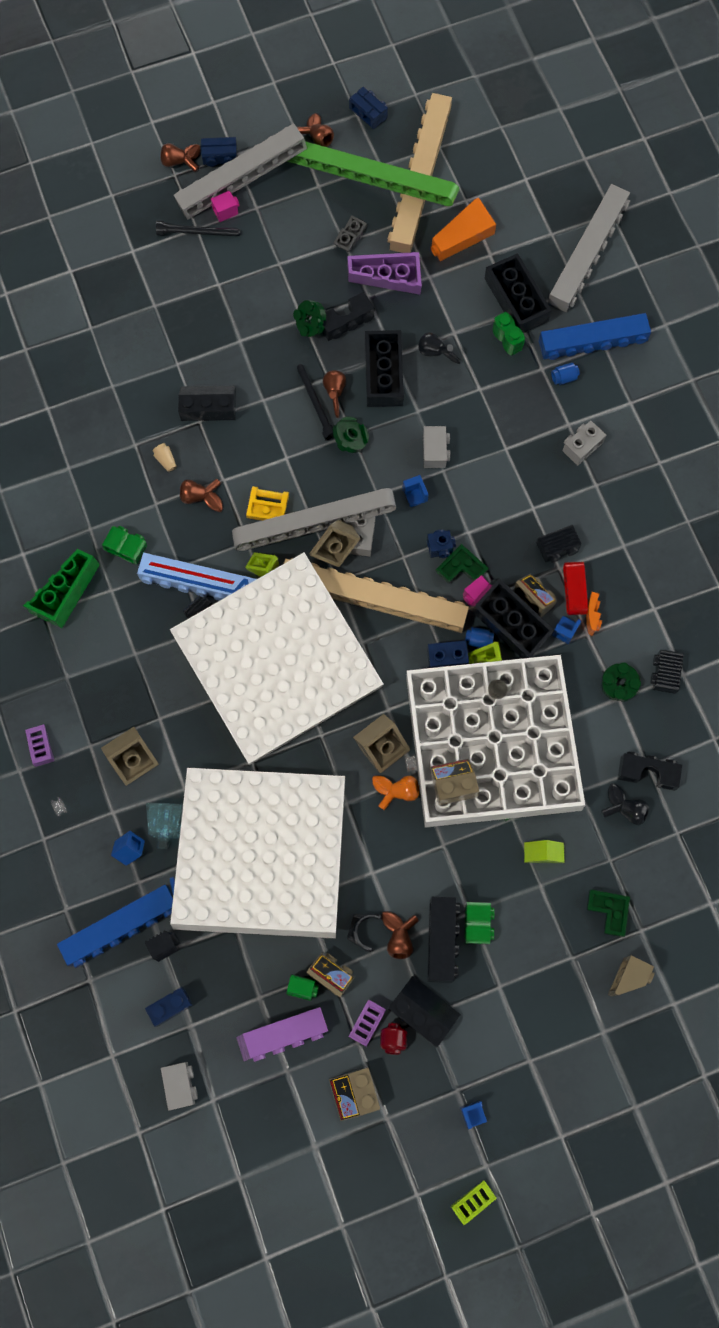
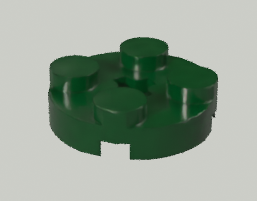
[293,300,326,337]
[333,417,369,453]
[601,663,641,702]

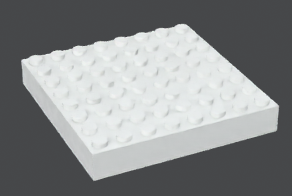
[170,553,384,765]
[406,655,585,827]
[170,768,345,938]

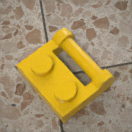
[246,486,289,521]

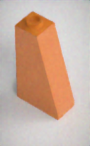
[431,197,496,261]

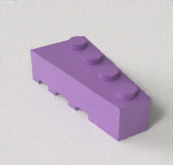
[347,252,422,295]
[236,1007,328,1062]

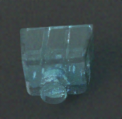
[146,803,183,849]

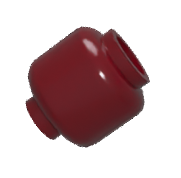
[380,1023,407,1055]

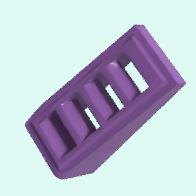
[25,724,54,767]
[348,1000,386,1046]

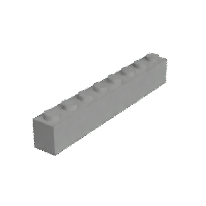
[174,123,307,220]
[548,184,630,313]

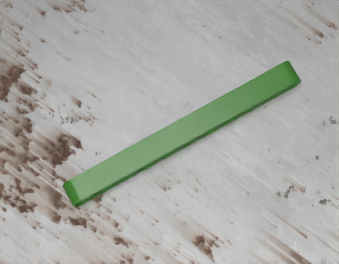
[287,141,459,206]

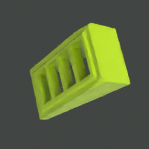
[451,1180,497,1225]

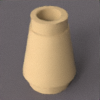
[153,443,177,472]

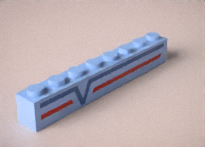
[137,553,257,601]

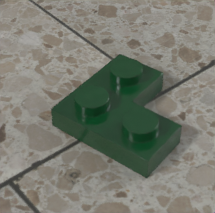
[435,544,489,584]
[587,890,630,937]

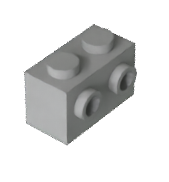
[563,421,607,465]
[423,426,450,468]
[348,517,375,557]
[161,1062,198,1111]

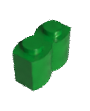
[493,312,525,356]
[102,526,147,565]
[465,902,495,944]
[286,974,319,1001]

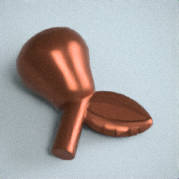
[297,113,334,147]
[161,143,201,172]
[323,370,346,418]
[180,479,223,512]
[382,912,419,959]

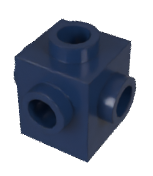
[427,530,456,558]

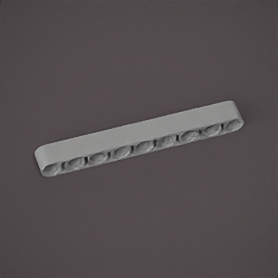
[232,488,396,551]

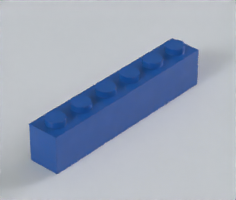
[538,313,651,360]
[57,884,173,968]

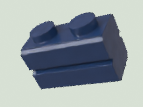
[349,87,388,129]
[201,137,237,167]
[145,987,193,1027]

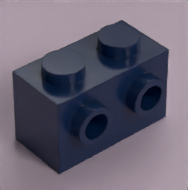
[427,640,469,668]

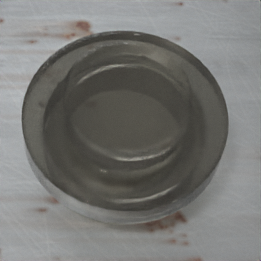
[488,680,508,699]

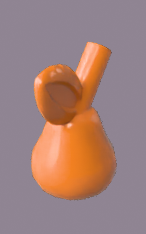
[372,776,420,811]

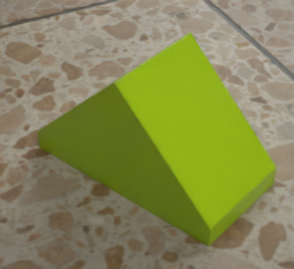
[245,552,279,577]
[468,642,502,664]
[524,840,564,863]

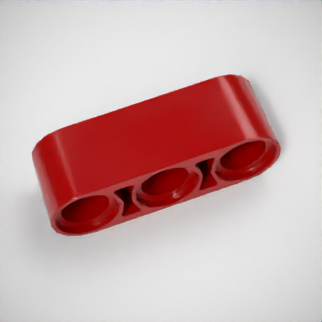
[563,562,588,615]

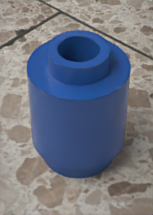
[551,362,580,385]
[465,627,494,648]

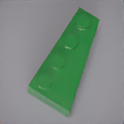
[23,549,100,629]

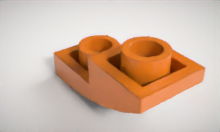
[586,592,602,636]

